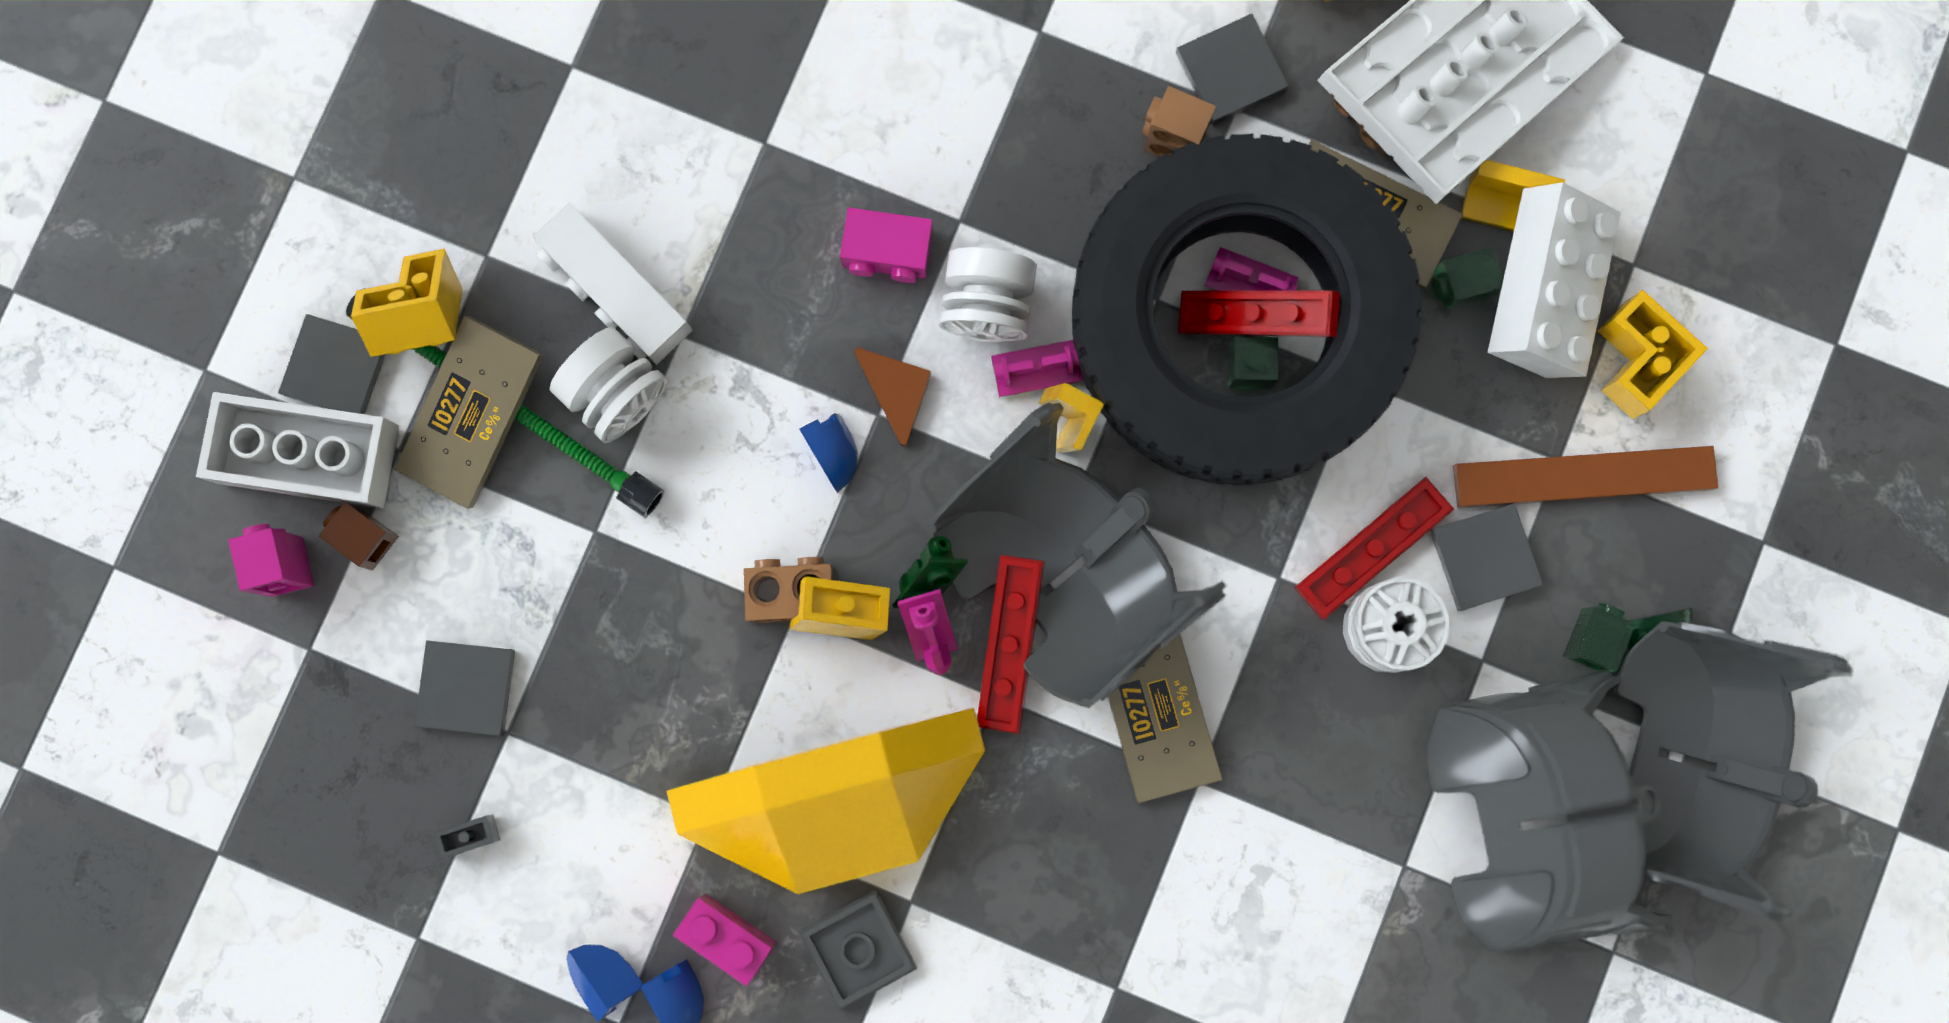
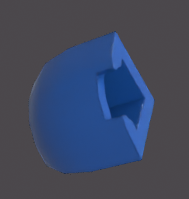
[799,413,858,493]
[567,945,643,1022]
[640,959,704,1023]

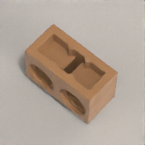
[1141,86,1216,157]
[743,557,835,623]

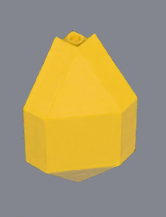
[666,708,985,894]

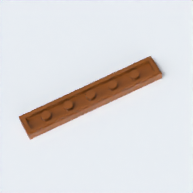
[1453,446,1718,508]

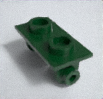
[892,536,968,608]

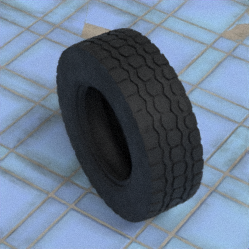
[1072,134,1422,485]

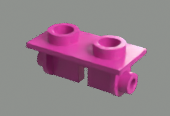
[1204,247,1299,291]
[991,340,1083,397]
[897,589,958,675]

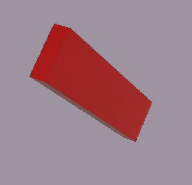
[1178,290,1340,337]
[1294,477,1454,620]
[977,554,1045,734]

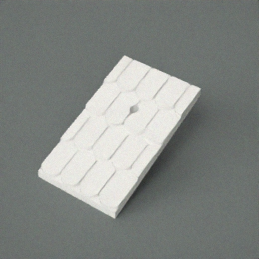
[1317,0,1624,204]

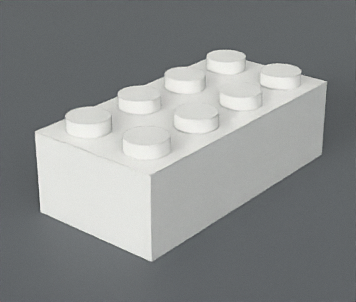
[1487,182,1621,378]
[196,392,399,509]

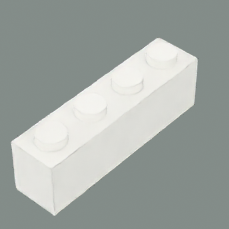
[532,202,693,365]

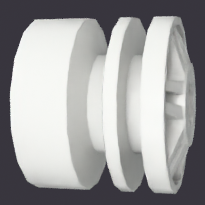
[938,247,1037,342]
[549,327,668,443]
[1343,577,1450,673]

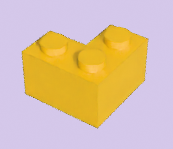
[351,248,462,357]
[1598,289,1708,419]

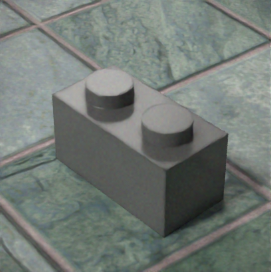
[434,814,501,859]

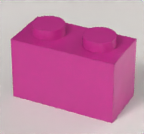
[840,207,934,283]
[228,524,314,597]
[673,893,778,986]

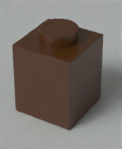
[318,502,399,571]

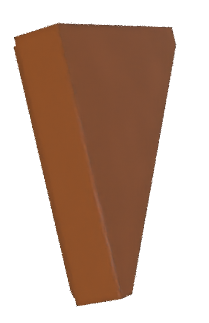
[854,347,931,447]

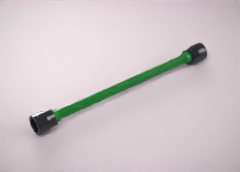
[346,288,664,518]

